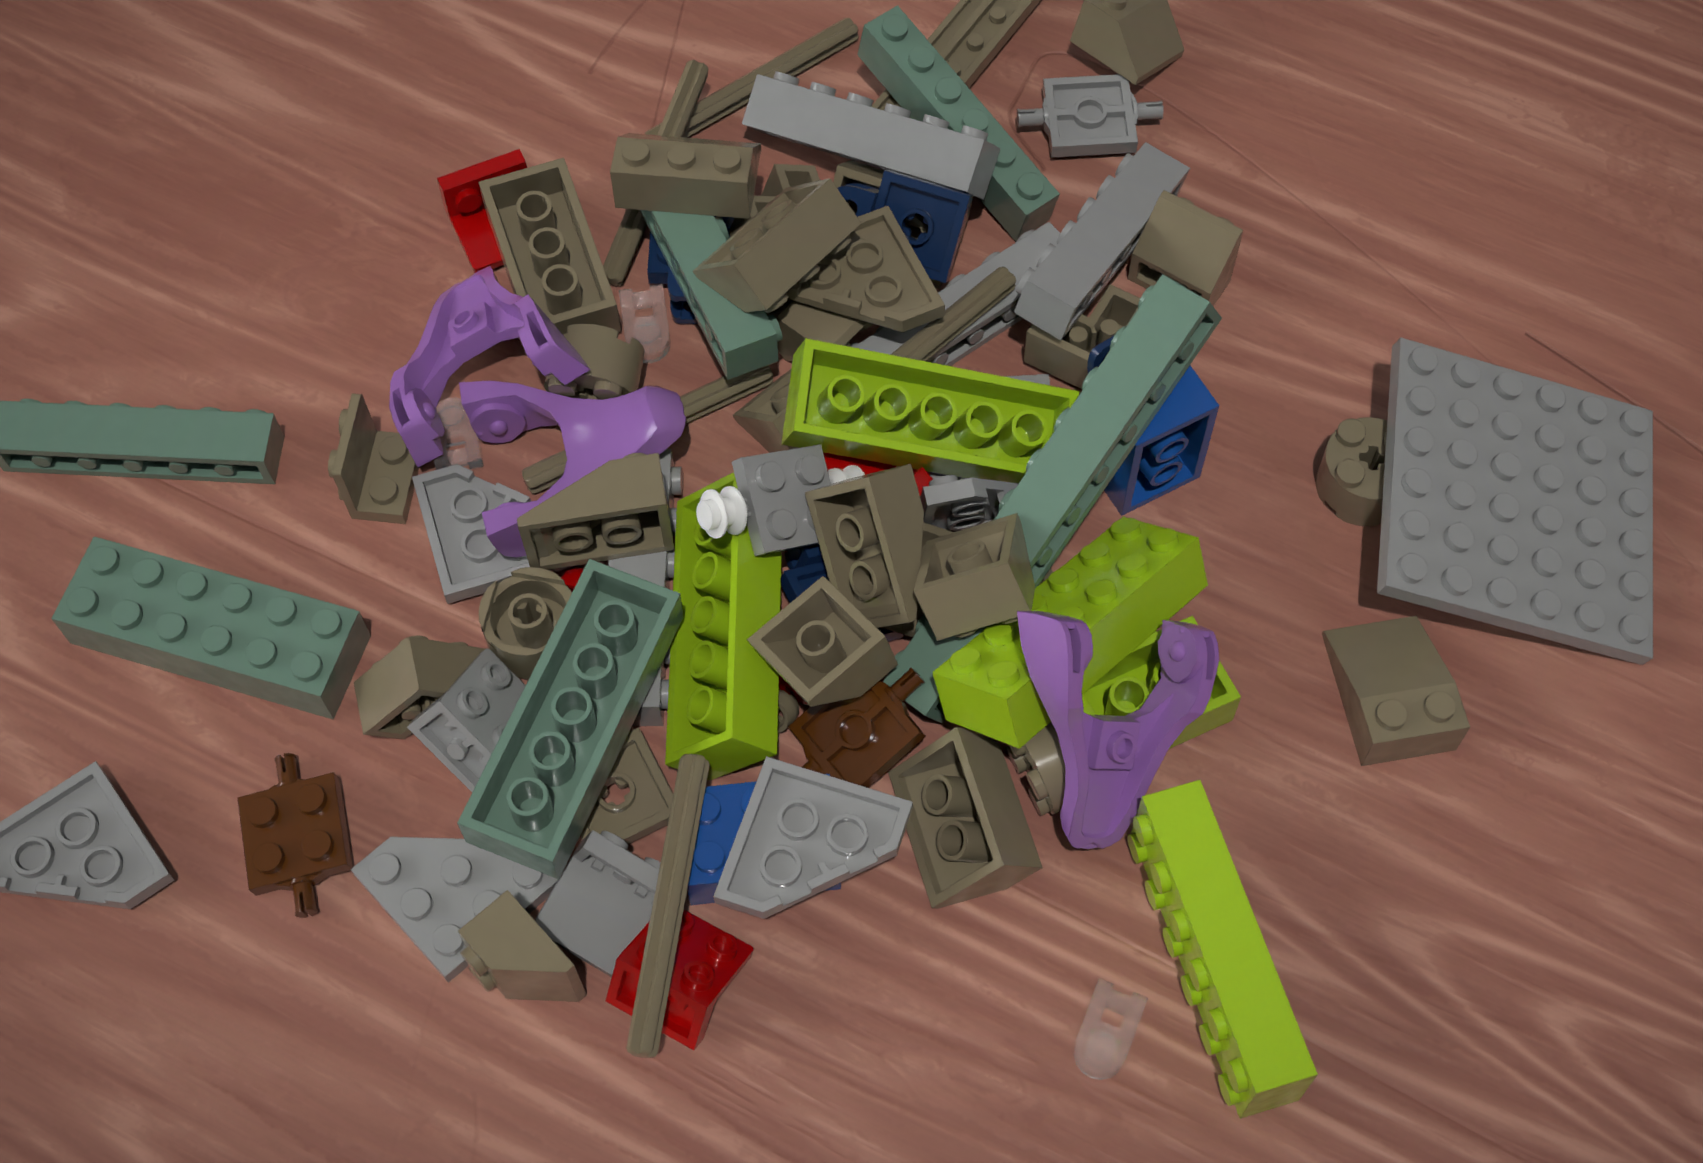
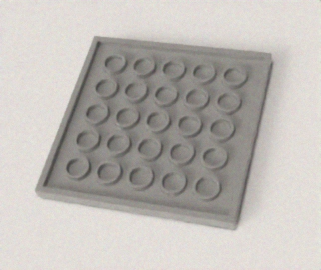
[1377,337,1653,665]

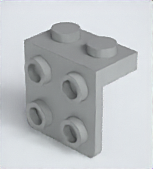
[535,830,661,977]

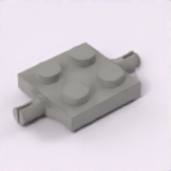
[1017,74,1163,157]

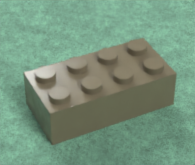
[478,158,621,334]

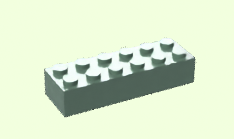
[51,536,371,720]
[457,559,683,880]

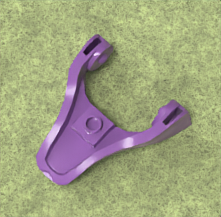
[389,266,590,467]
[459,381,686,557]
[1017,611,1219,849]

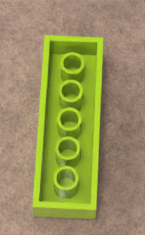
[781,338,1080,483]
[665,472,782,780]
[932,516,1208,749]
[1127,780,1318,1119]

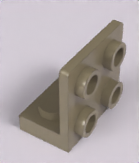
[328,393,420,524]

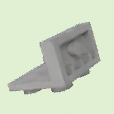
[407,648,525,792]

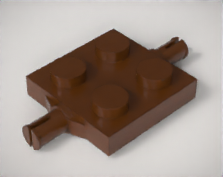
[788,667,926,788]
[237,753,353,918]

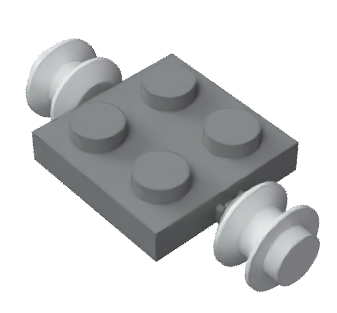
[696,444,865,556]

